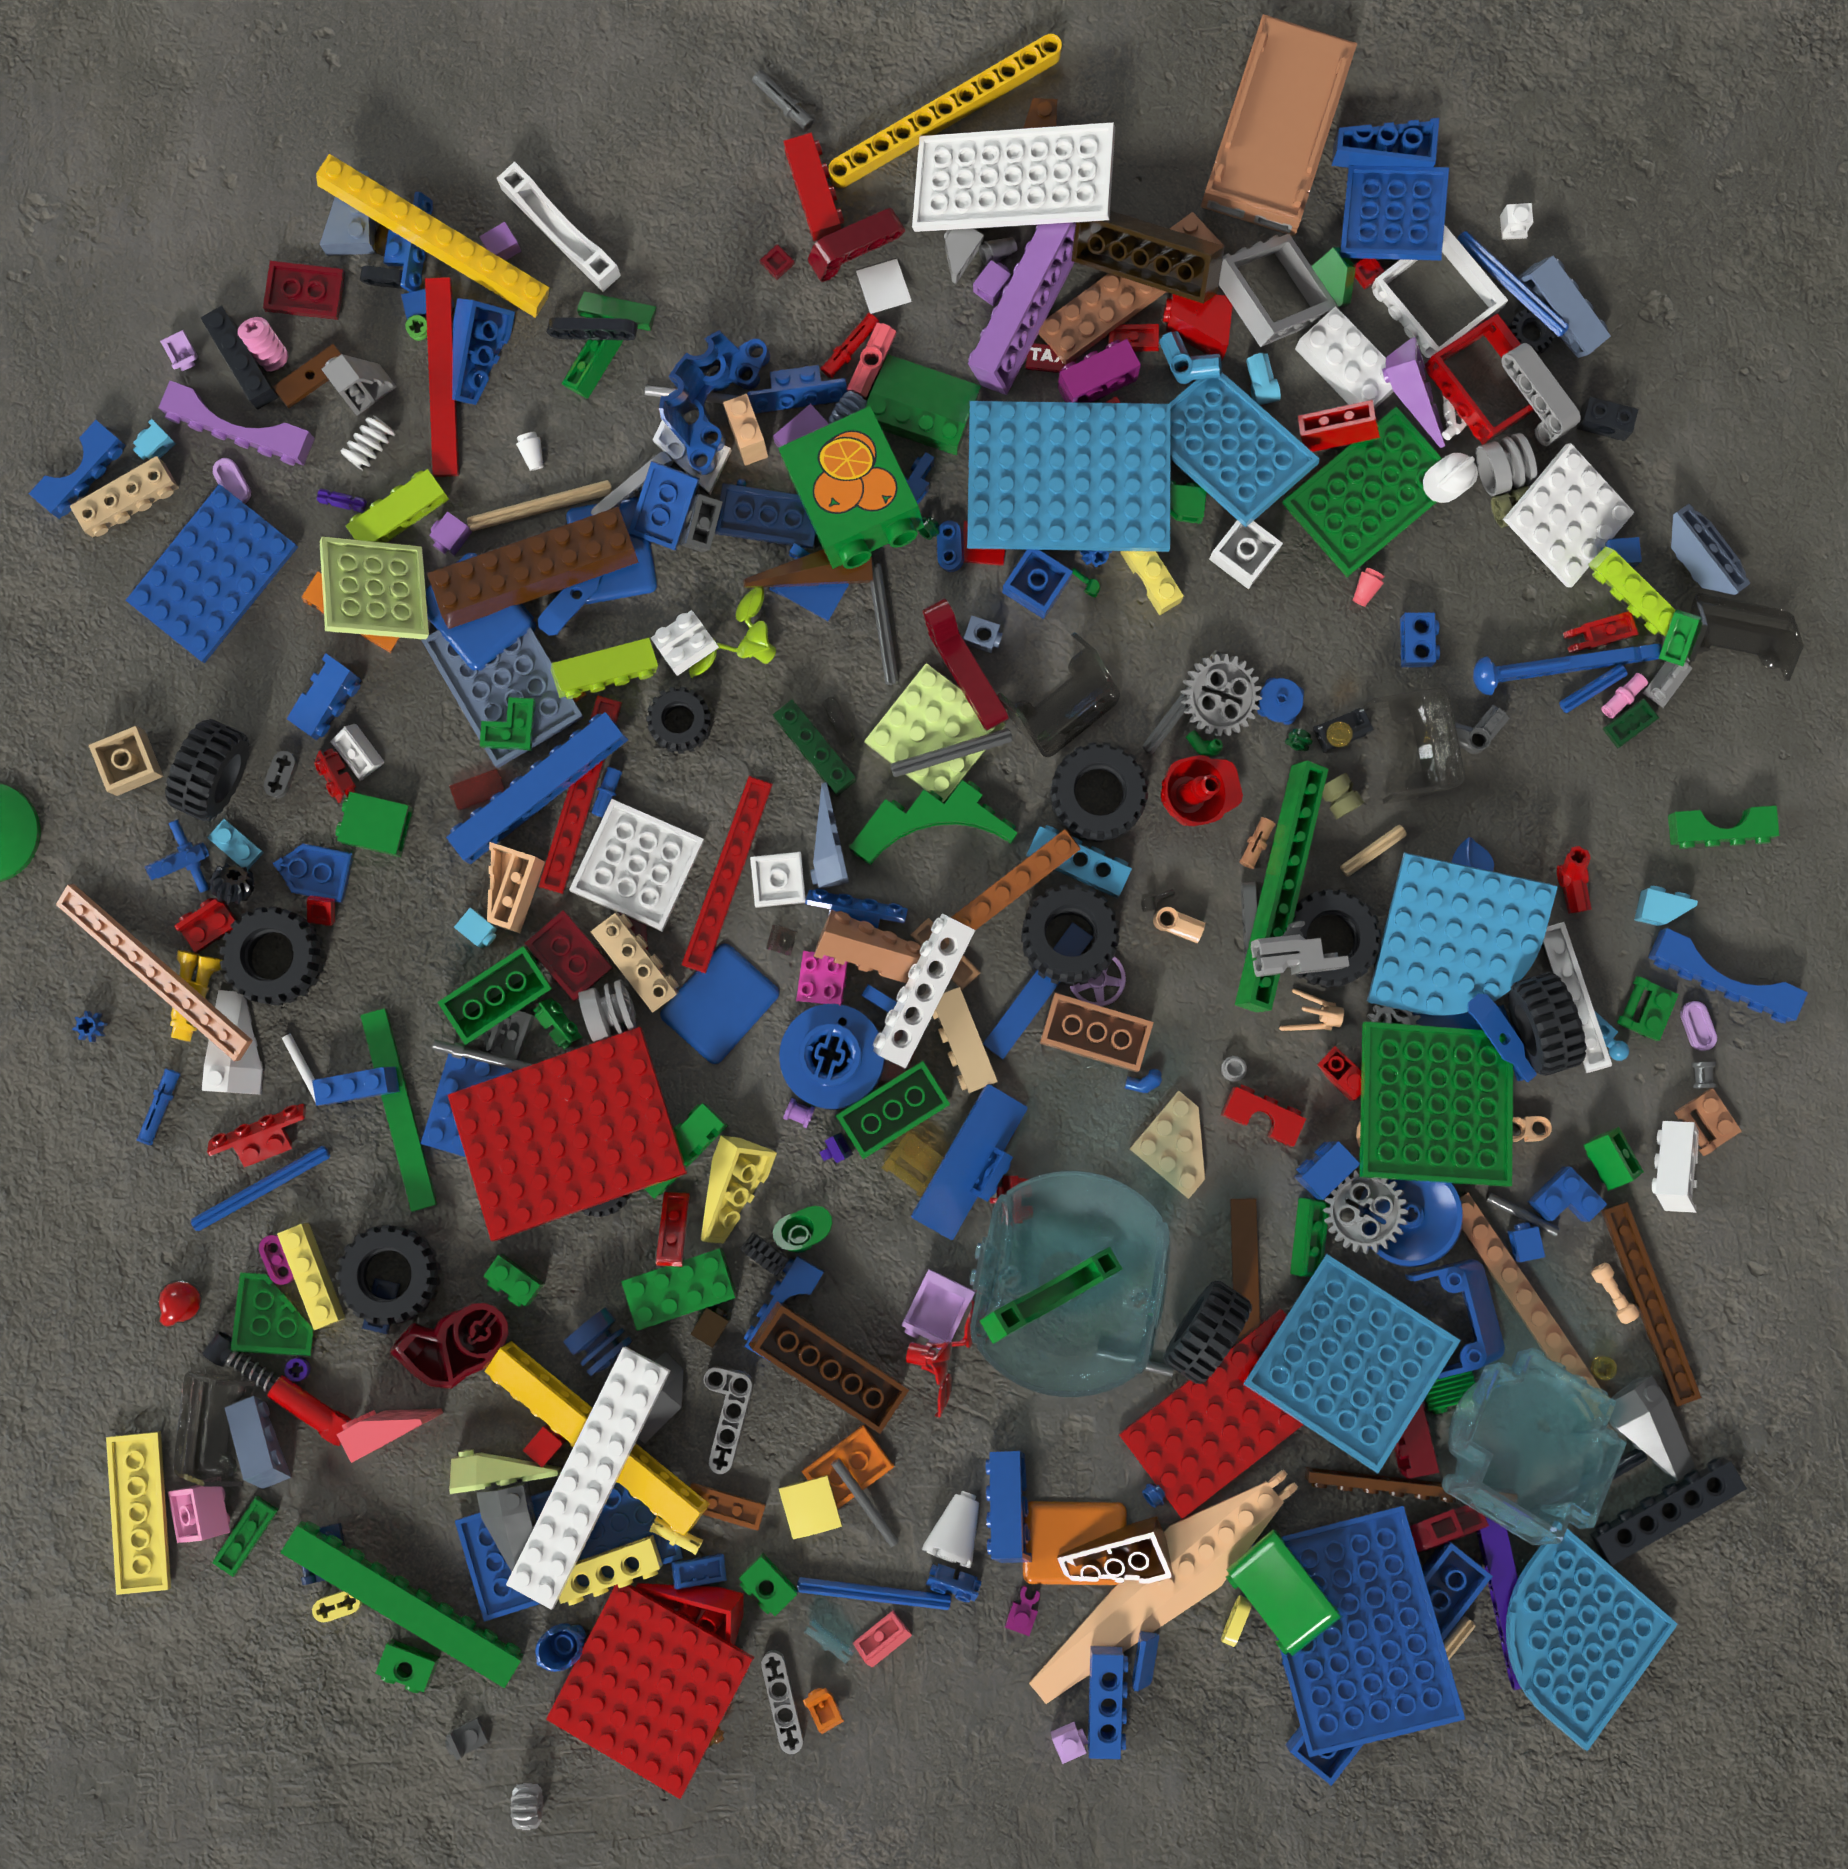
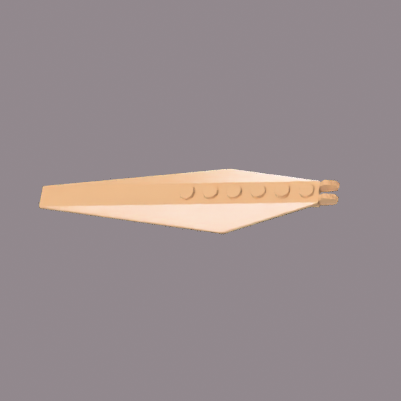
[1029,1470,1298,1704]

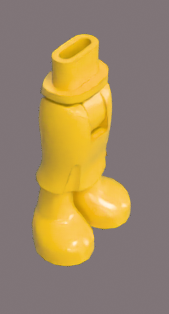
[170,950,223,1042]

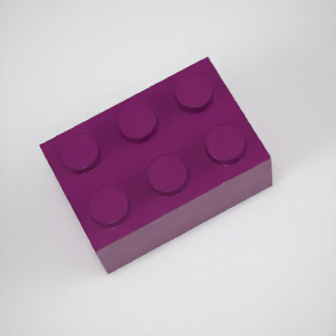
[1057,339,1141,403]

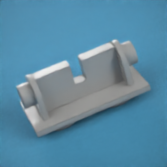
[1643,658,1692,708]

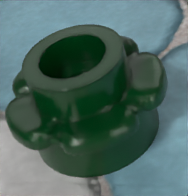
[918,517,939,540]

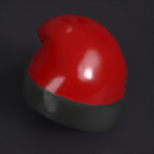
[155,1280,203,1328]

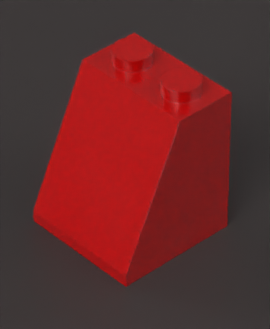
[1163,294,1233,361]

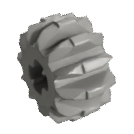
[510,1783,544,1830]

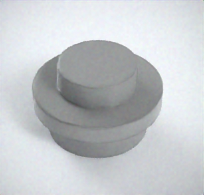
[1221,1056,1247,1081]

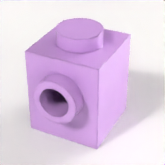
[1051,1722,1088,1764]

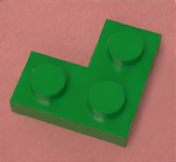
[479,697,535,750]

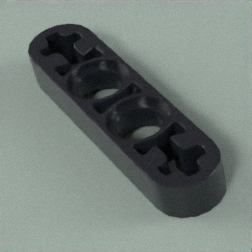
[546,317,638,341]

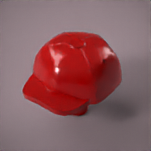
[1161,755,1243,826]

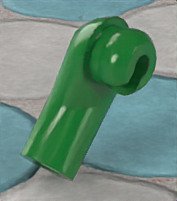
[1185,730,1223,756]

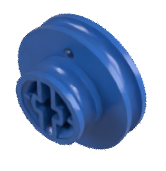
[779,1004,885,1109]

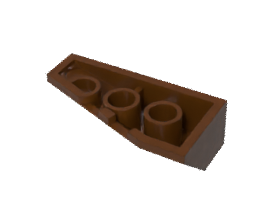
[1057,1516,1173,1584]

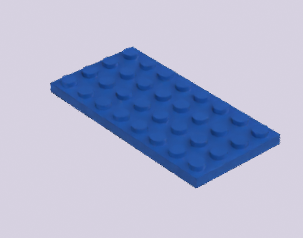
[455,1457,684,1622]

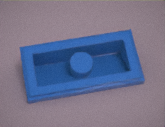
[1132,1631,1159,1691]

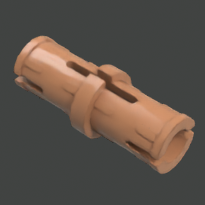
[1239,817,1276,869]

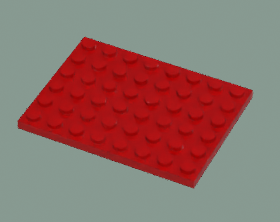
[448,1027,687,1242]

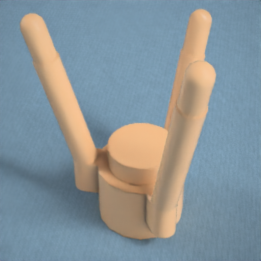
[1279,988,1344,1031]

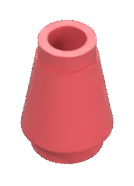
[1352,567,1385,607]

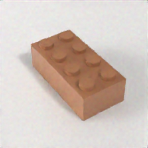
[1039,993,1154,1072]

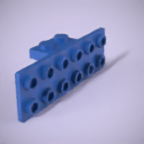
[911,1084,1028,1240]

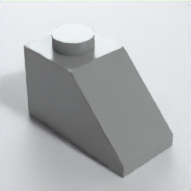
[944,228,984,284]

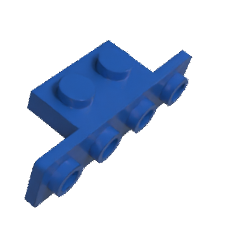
[383,192,433,292]
[747,365,848,414]
[805,889,908,929]

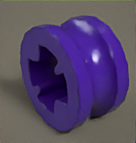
[284,1357,311,1382]

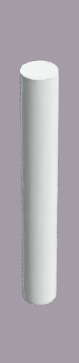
[282,1034,315,1101]

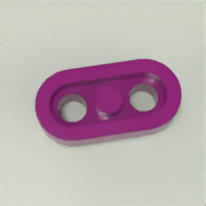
[259,1235,294,1285]

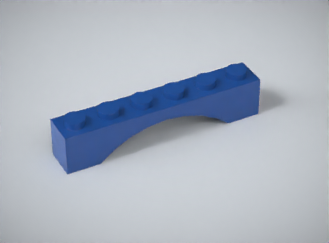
[1648,928,1808,1024]

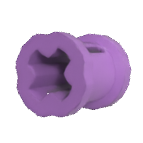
[783,1098,815,1128]

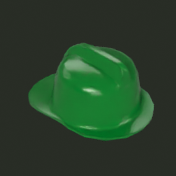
[773,1206,833,1253]

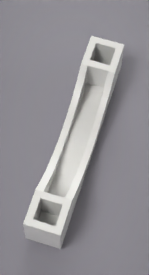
[497,161,621,292]

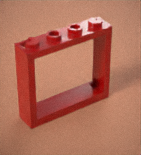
[1424,313,1535,445]

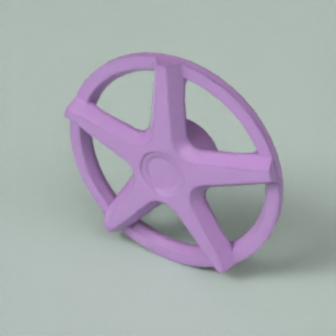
[1070,956,1126,1007]

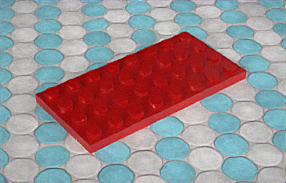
[1118,1309,1304,1519]

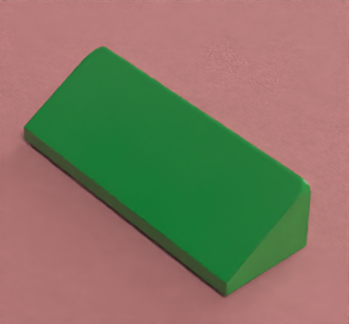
[577,291,656,331]
[561,340,624,399]
[1290,1198,1330,1277]

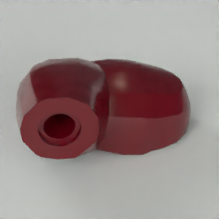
[389,1303,508,1389]

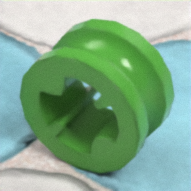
[405,315,427,341]

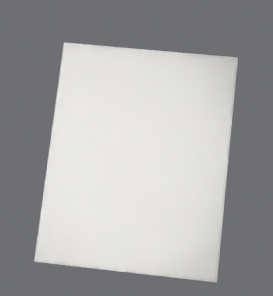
[856,259,912,314]

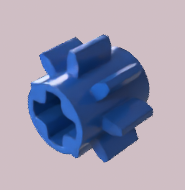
[1079,550,1112,567]
[72,1011,108,1043]

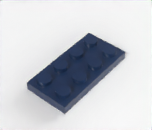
[715,483,816,549]

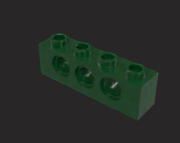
[773,699,856,797]

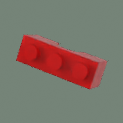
[1221,1084,1306,1147]

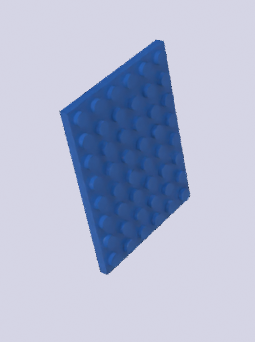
[1252,1506,1466,1757]

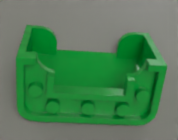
[1225,1529,1343,1656]

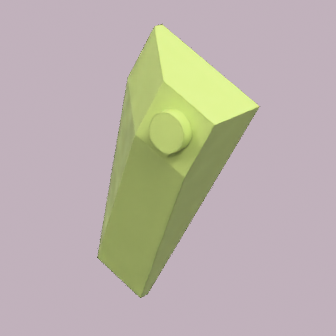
[449,1449,562,1494]

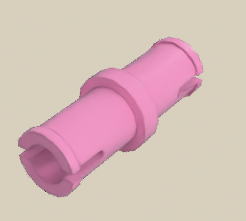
[1601,673,1648,719]

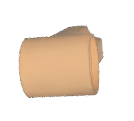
[1153,907,1206,943]

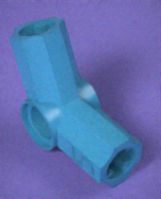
[1159,331,1222,384]

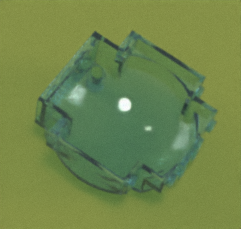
[1442,1348,1627,1545]

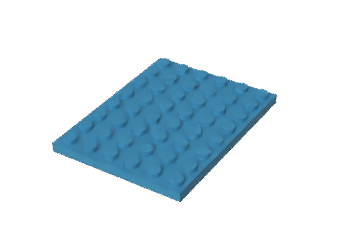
[967,401,1171,552]

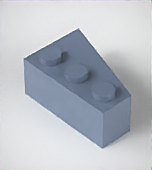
[320,171,376,256]

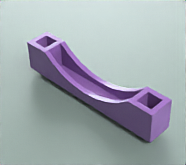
[159,381,315,466]

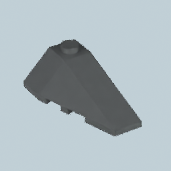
[1600,1376,1695,1481]
[477,1481,536,1572]

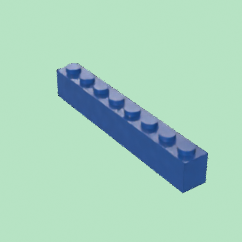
[446,712,628,864]

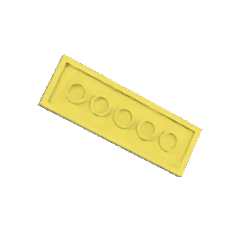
[106,1431,171,1595]

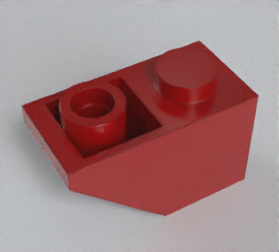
[1317,1046,1362,1101]

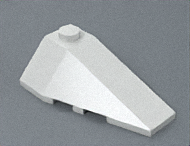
[202,990,263,1095]

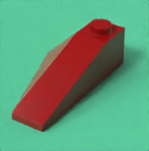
[636,1583,744,1645]

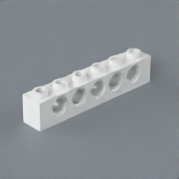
[873,914,975,1068]

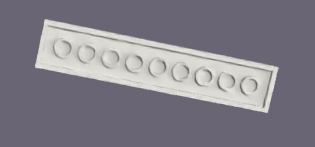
[506,1347,671,1610]

